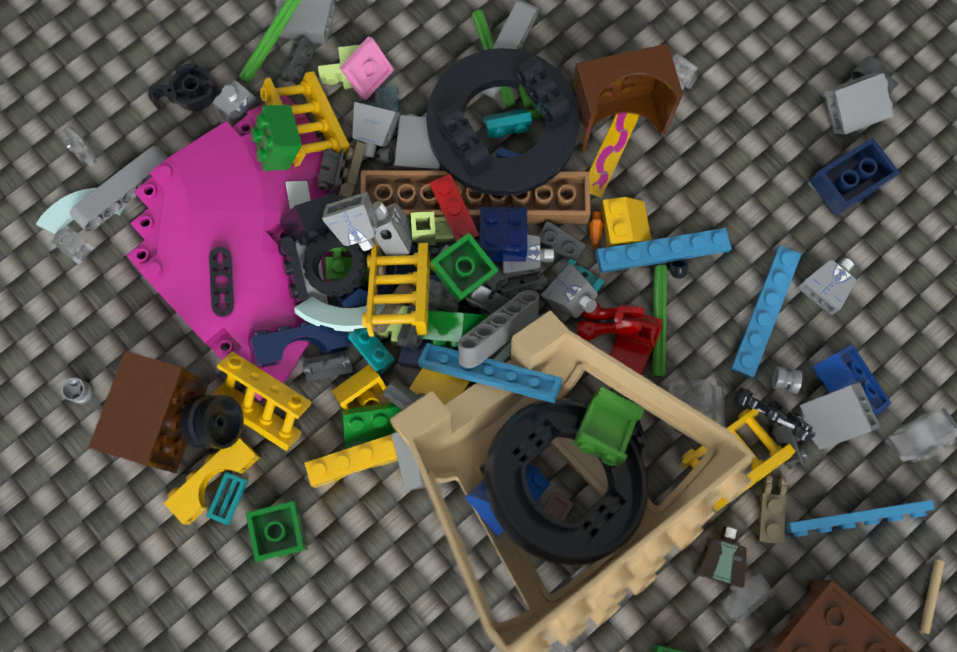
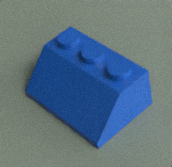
[813,344,892,416]
[465,464,551,536]

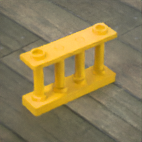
[260,71,350,167]
[362,243,430,337]
[211,351,312,451]
[680,408,796,512]

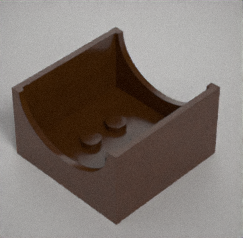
[572,44,683,152]
[88,350,209,473]
[754,579,914,652]

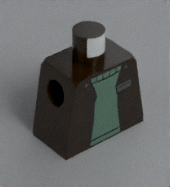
[693,526,747,588]

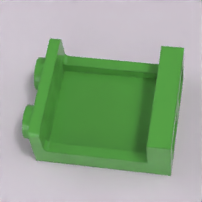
[573,386,645,467]

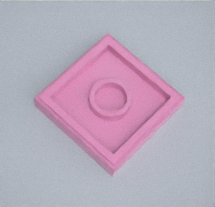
[339,36,394,101]

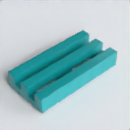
[206,471,249,525]

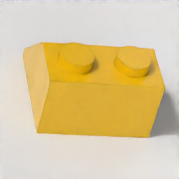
[600,197,652,247]
[332,364,391,409]

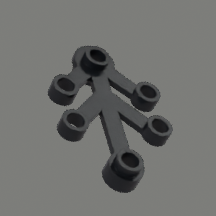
[732,387,816,442]

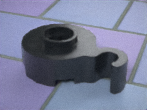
[148,63,217,111]

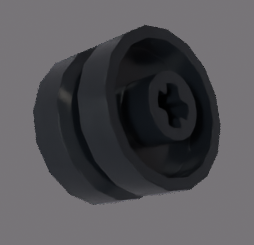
[180,395,244,449]

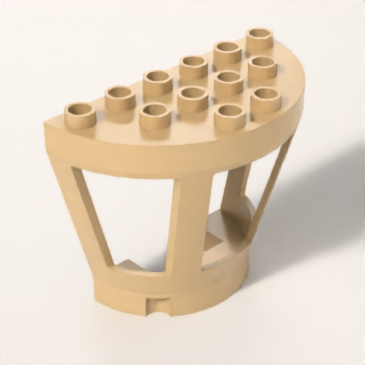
[390,310,755,652]

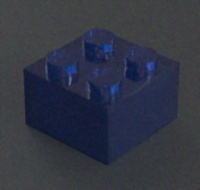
[479,207,528,262]

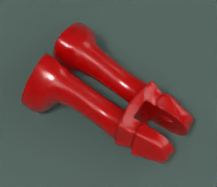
[577,300,644,341]

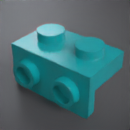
[483,109,532,139]
[348,327,395,376]

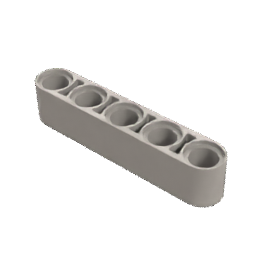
[480,0,539,99]
[70,146,168,232]
[458,290,539,368]

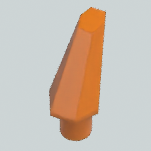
[589,211,604,249]

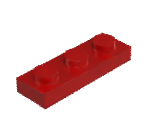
[429,174,479,242]

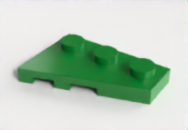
[341,402,402,450]

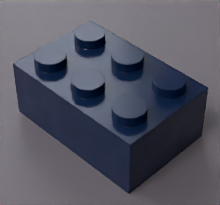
[810,137,900,217]

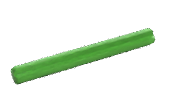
[239,0,301,82]
[472,10,515,108]
[652,265,667,377]

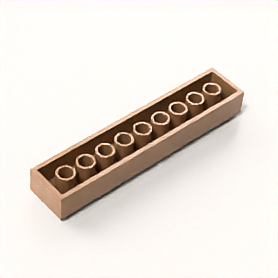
[360,170,590,224]

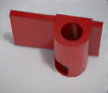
[610,314,663,376]

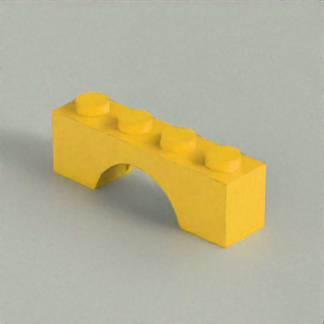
[304,435,398,488]
[164,437,261,525]

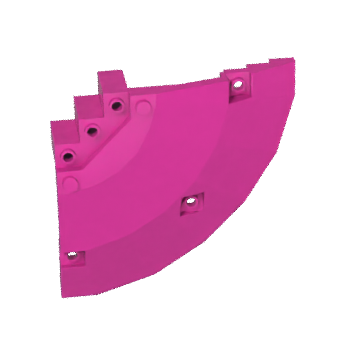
[126,96,335,402]

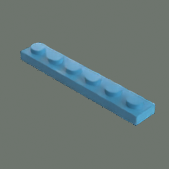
[595,228,732,274]
[730,245,801,379]
[418,343,563,403]
[785,500,935,537]

